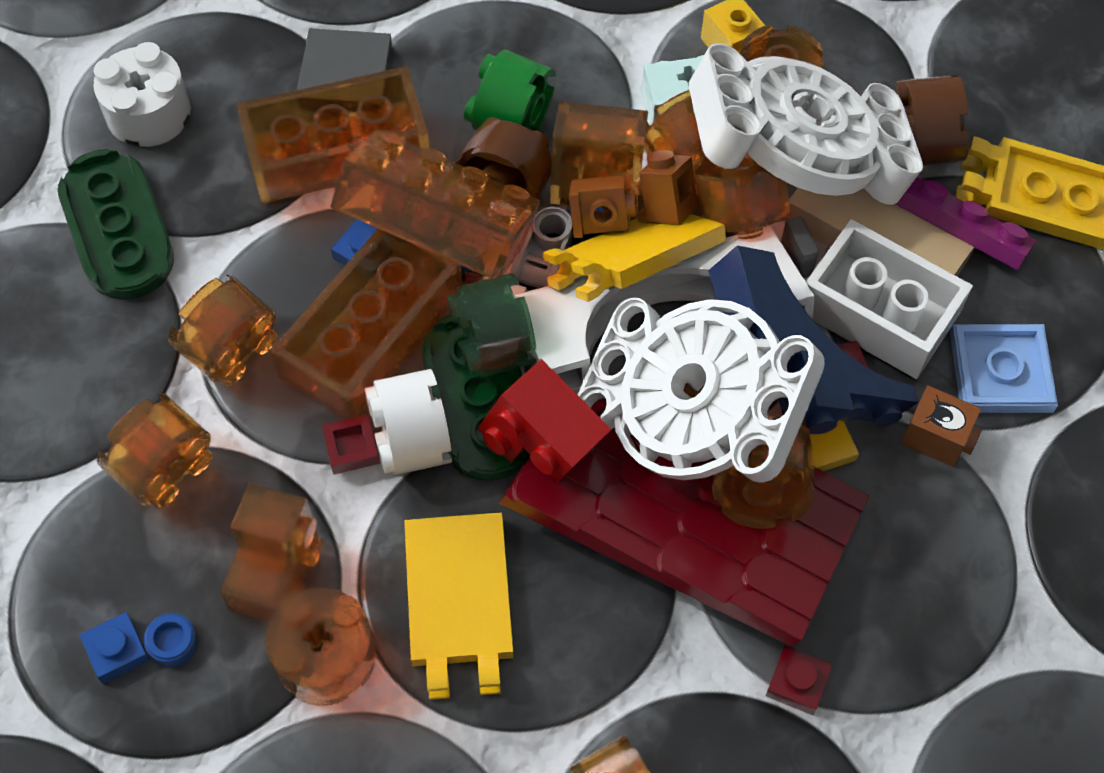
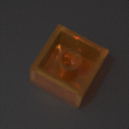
[550,101,648,210]

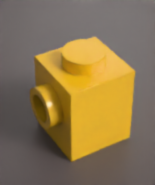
[701,0,767,62]

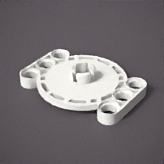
[577,298,825,483]

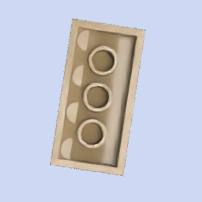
[783,188,976,276]

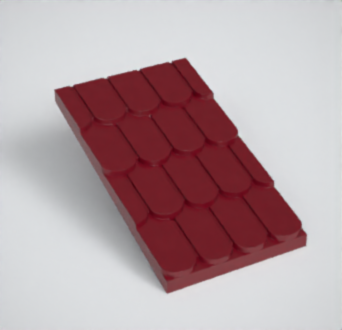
[498,372,869,646]

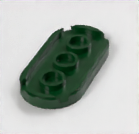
[58,149,174,299]
[422,310,530,481]

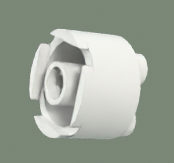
[94,42,191,147]
[364,369,452,476]

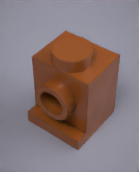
[637,150,698,225]
[569,175,637,238]

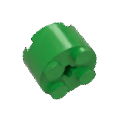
[464,49,556,131]

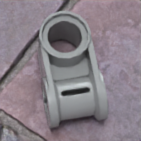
[509,207,573,289]

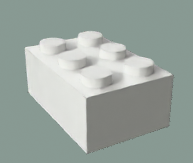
[806,219,973,379]

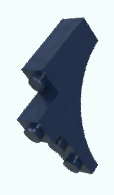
[708,245,919,434]

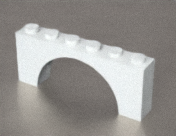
[512,226,814,394]

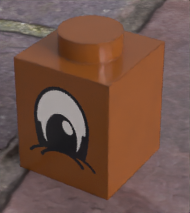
[901,385,982,467]

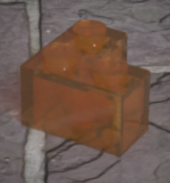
[220,483,322,626]

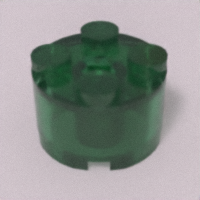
[447,273,537,379]

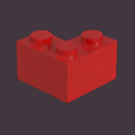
[478,359,612,482]

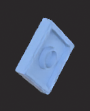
[949,324,1058,413]

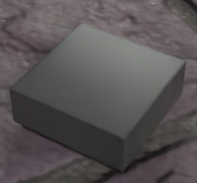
[781,216,819,278]

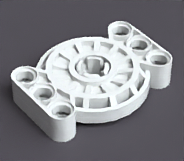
[689,43,923,205]

